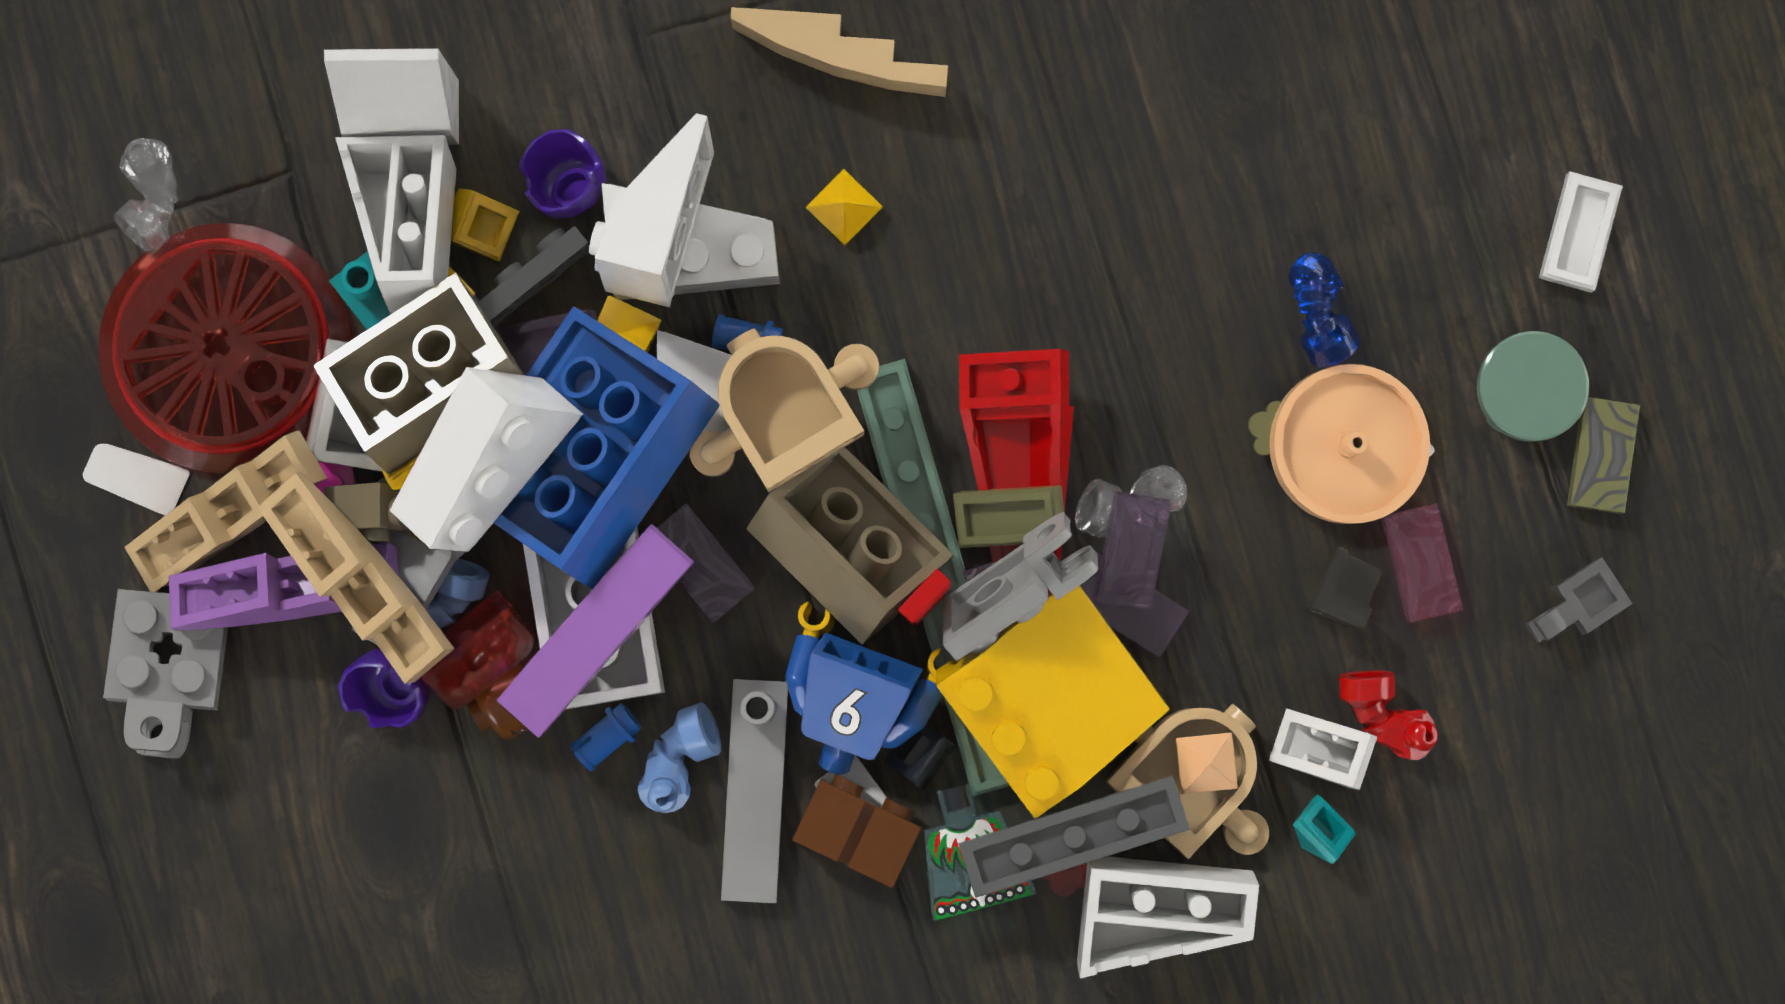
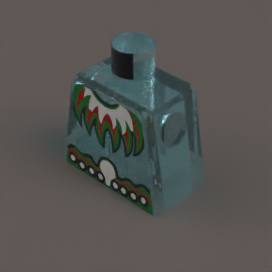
[924,783,1036,921]

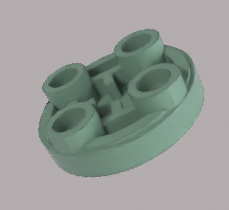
[1477,331,1589,442]

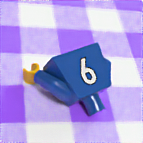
[785,602,943,775]

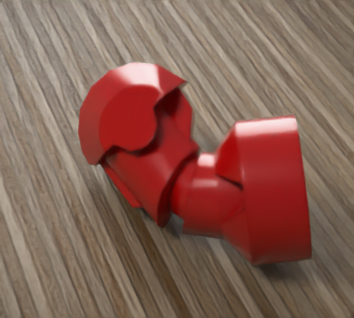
[1339,670,1438,760]

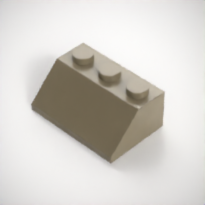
[314,273,524,474]
[746,447,954,645]

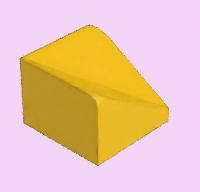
[597,296,662,353]

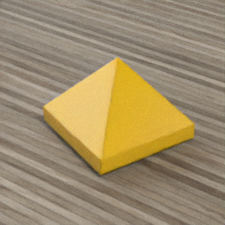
[806,169,883,246]

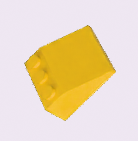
[936,585,1169,819]

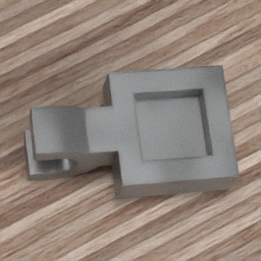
[1525,558,1633,643]

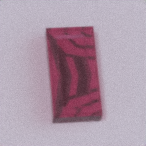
[1381,503,1463,623]

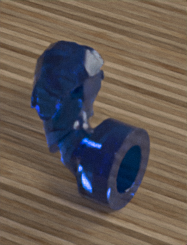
[1288,252,1360,367]

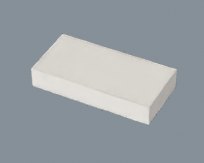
[1539,172,1622,293]

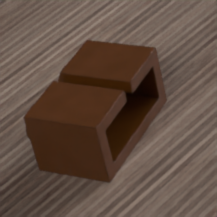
[792,774,921,888]

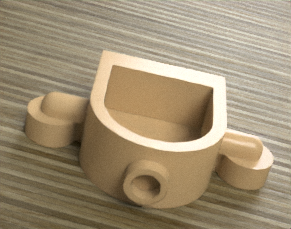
[690,328,879,492]
[1104,704,1269,859]

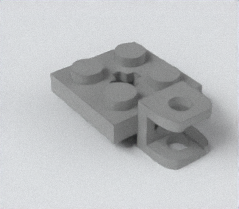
[943,512,1098,661]
[103,589,228,759]

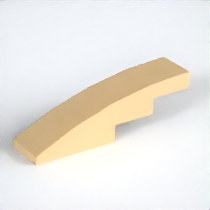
[731,7,948,97]
[124,430,327,592]
[257,472,454,684]

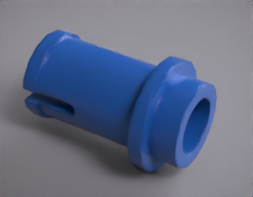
[712,314,783,351]
[569,703,642,772]

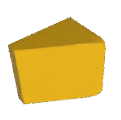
[451,189,520,262]

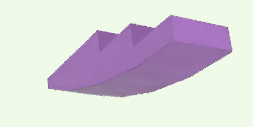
[497,525,694,738]
[169,542,399,631]

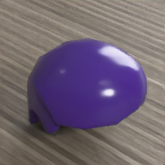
[519,129,606,220]
[338,648,430,728]

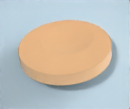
[1270,364,1430,524]

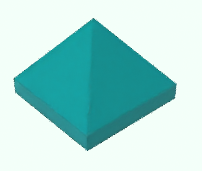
[1293,794,1356,864]

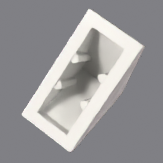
[1269,708,1377,790]

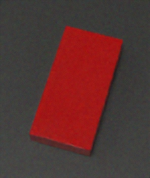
[898,568,951,626]

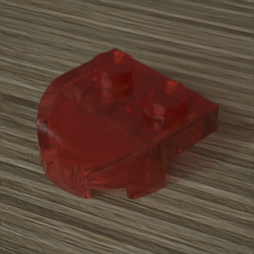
[421,590,534,709]

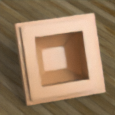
[1176,733,1238,794]

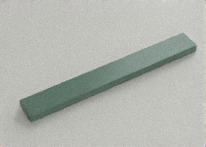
[857,359,1010,796]

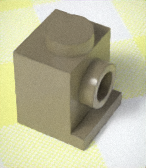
[324,482,412,544]

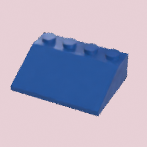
[493,306,720,589]

